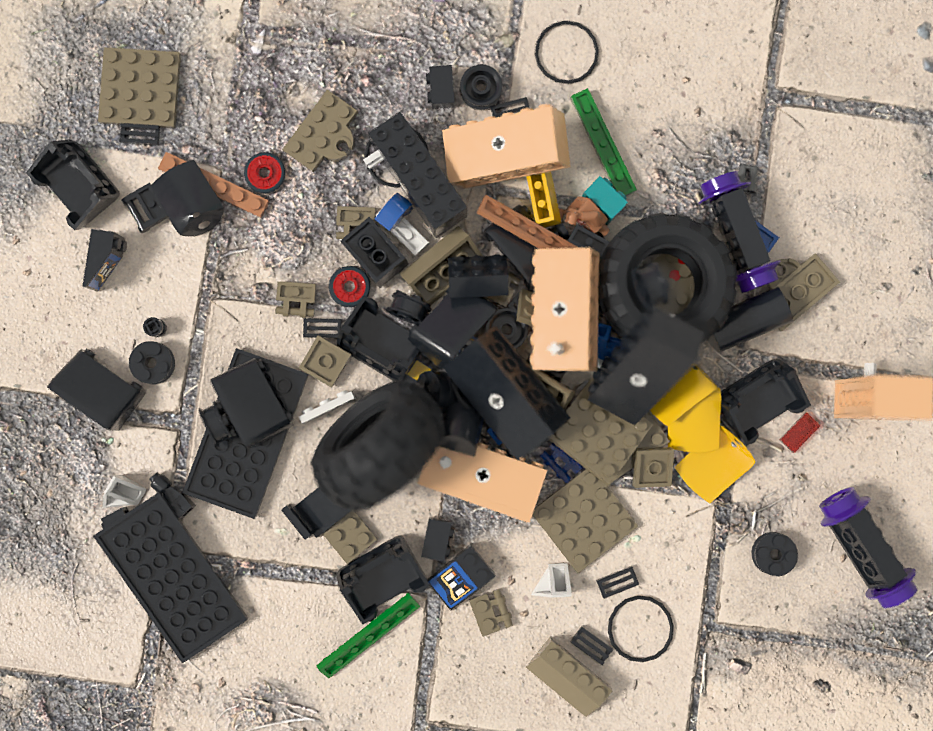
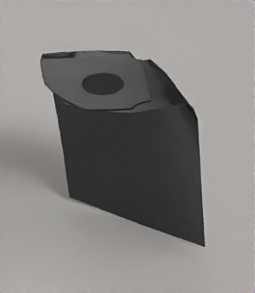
[151,160,224,237]

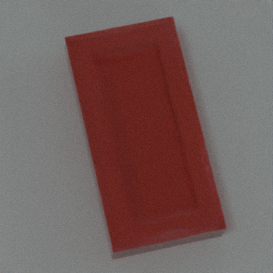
[779,412,821,453]

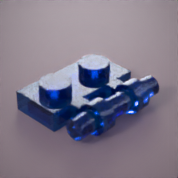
[539,443,583,483]

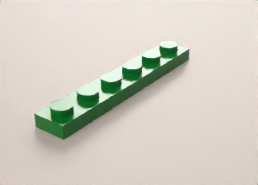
[570,88,637,196]
[316,593,421,679]

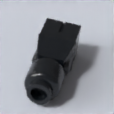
[149,472,196,519]

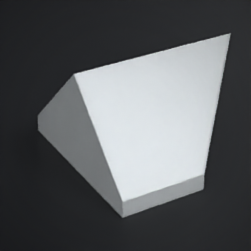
[102,475,147,508]
[531,563,572,598]

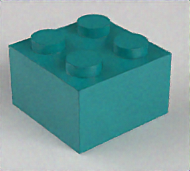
[582,176,628,226]

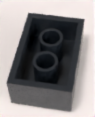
[448,254,509,298]

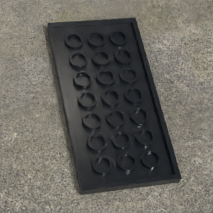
[182,348,309,519]
[93,491,248,664]

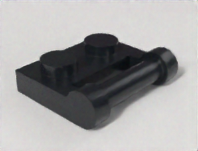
[121,182,168,233]

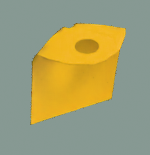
[650,364,718,427]
[668,387,721,452]
[675,426,755,504]

